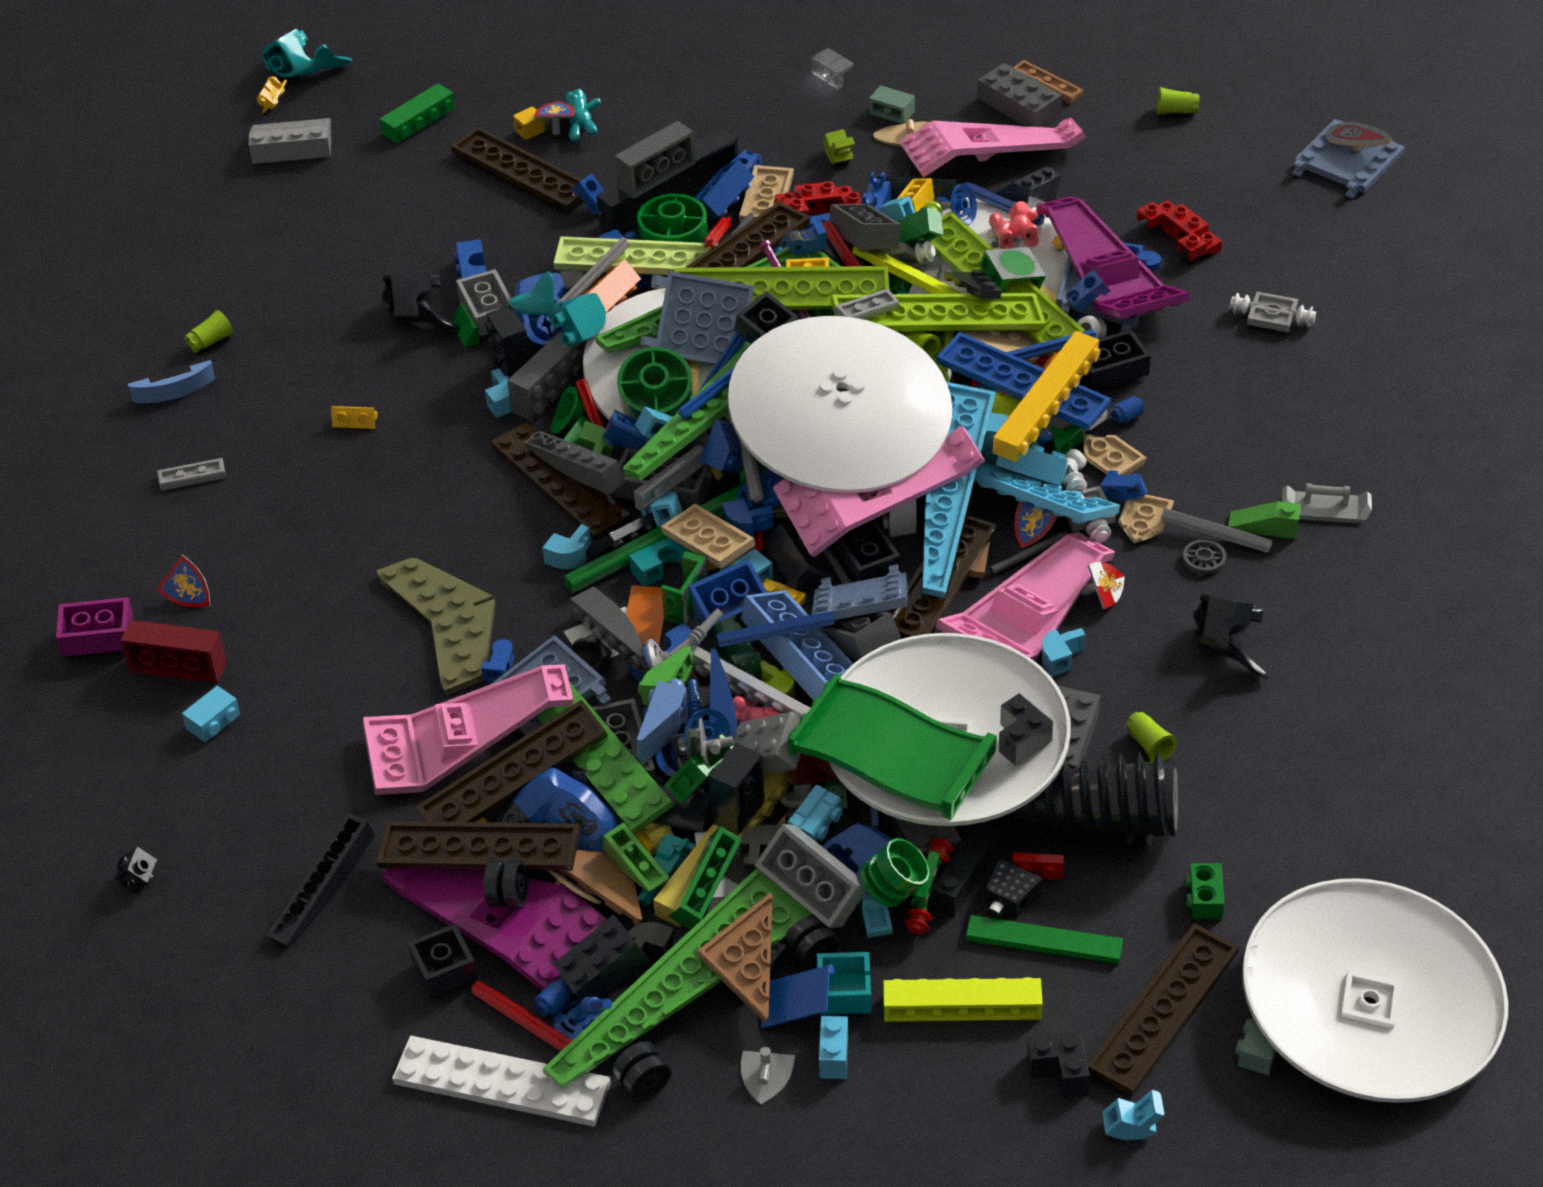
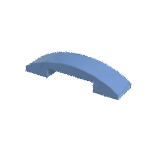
[128,360,215,403]

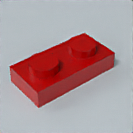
[1013,852,1064,879]

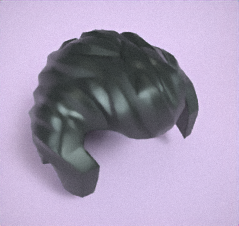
[570,635,612,672]

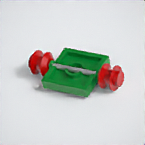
[904,838,954,934]

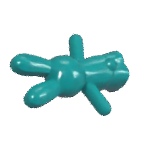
[560,89,601,142]

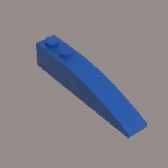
[708,649,738,786]

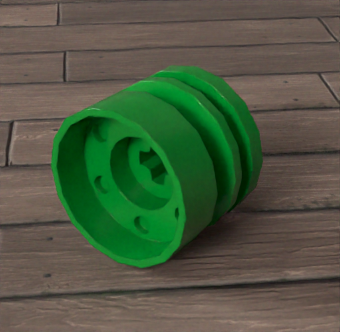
[860,838,930,907]

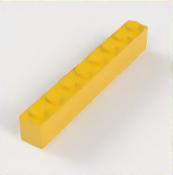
[992,331,1100,462]

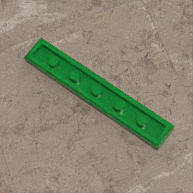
[966,915,1123,964]

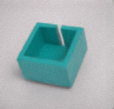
[817,952,871,1015]

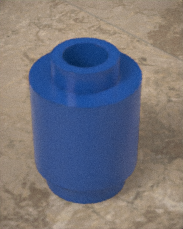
[1110,396,1144,424]
[535,979,573,1017]

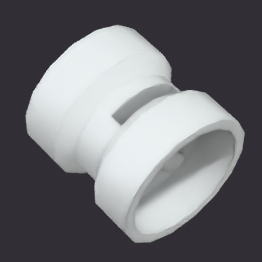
[1064,449,1086,478]

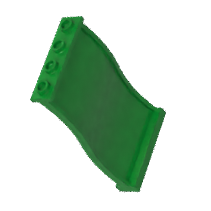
[787,673,997,820]

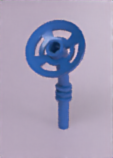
[934,184,977,225]
[684,679,731,754]
[554,997,612,1040]

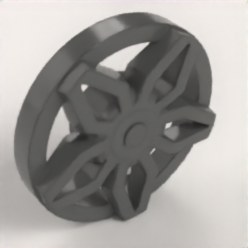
[1183,539,1226,574]

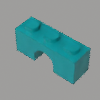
[629,537,696,586]

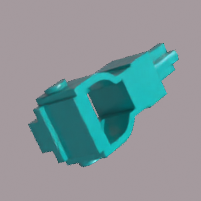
[638,833,696,907]

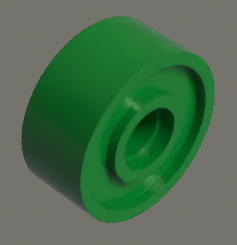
[637,194,708,243]
[617,347,693,420]

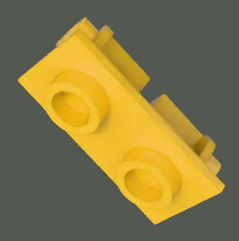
[257,76,287,113]
[331,406,378,429]

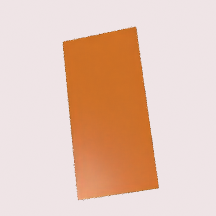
[626,585,664,645]

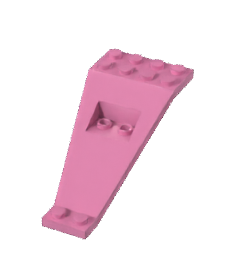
[899,118,1086,177]
[773,425,985,557]
[935,532,1115,662]
[363,664,573,795]

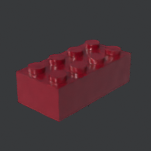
[121,620,227,684]

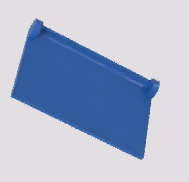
[761,964,834,1029]

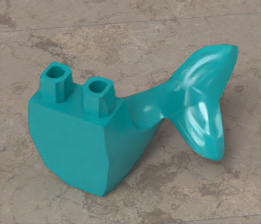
[262,29,353,78]
[508,271,606,346]

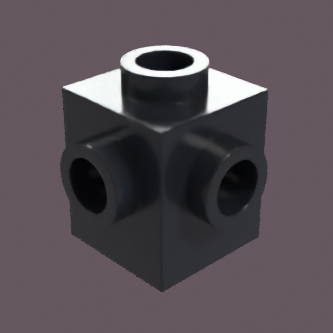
[114,847,157,891]

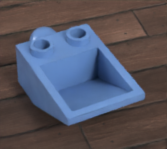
[636,679,686,766]

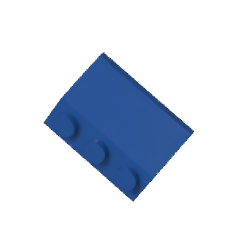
[695,159,755,221]
[602,409,651,450]
[700,419,744,474]
[688,559,767,633]

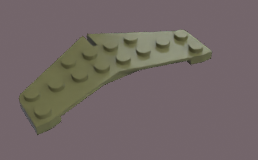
[376,558,496,696]

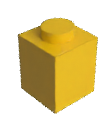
[513,106,545,140]

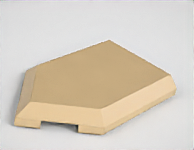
[1084,434,1147,475]
[1118,494,1174,544]

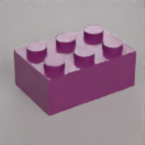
[56,597,134,657]

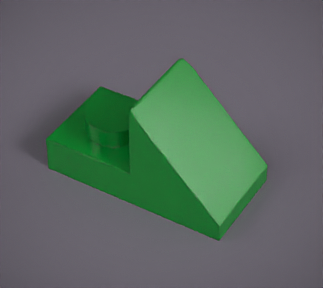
[1050,424,1085,455]

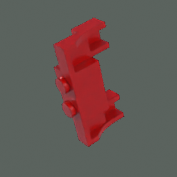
[773,182,862,216]
[1137,200,1222,261]

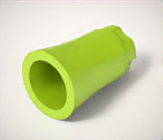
[1156,87,1199,115]
[185,310,234,353]
[896,331,940,359]
[1126,712,1177,762]

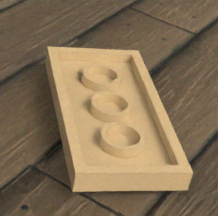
[739,165,794,222]
[661,504,755,569]

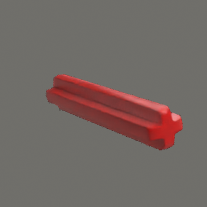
[575,379,605,429]

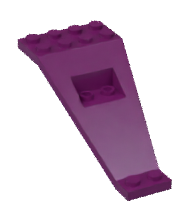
[1036,197,1189,320]
[380,868,606,991]

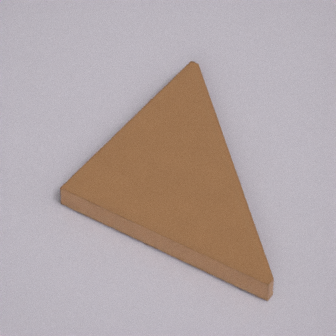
[557,850,642,926]
[697,893,773,1023]

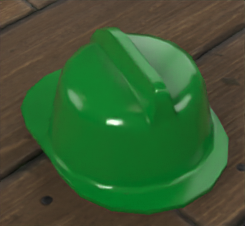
[550,386,585,434]

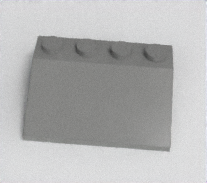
[249,118,331,164]

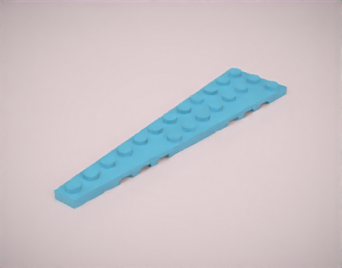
[922,382,996,598]
[974,462,1120,524]

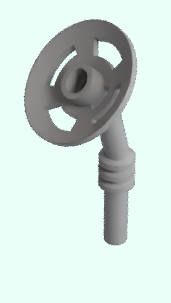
[646,609,723,669]

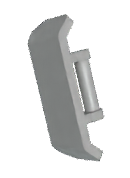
[1282,483,1372,523]

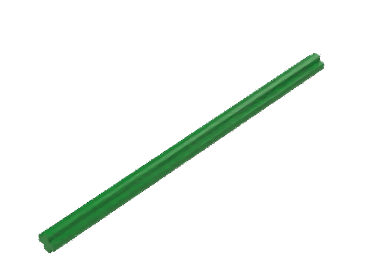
[563,484,747,594]

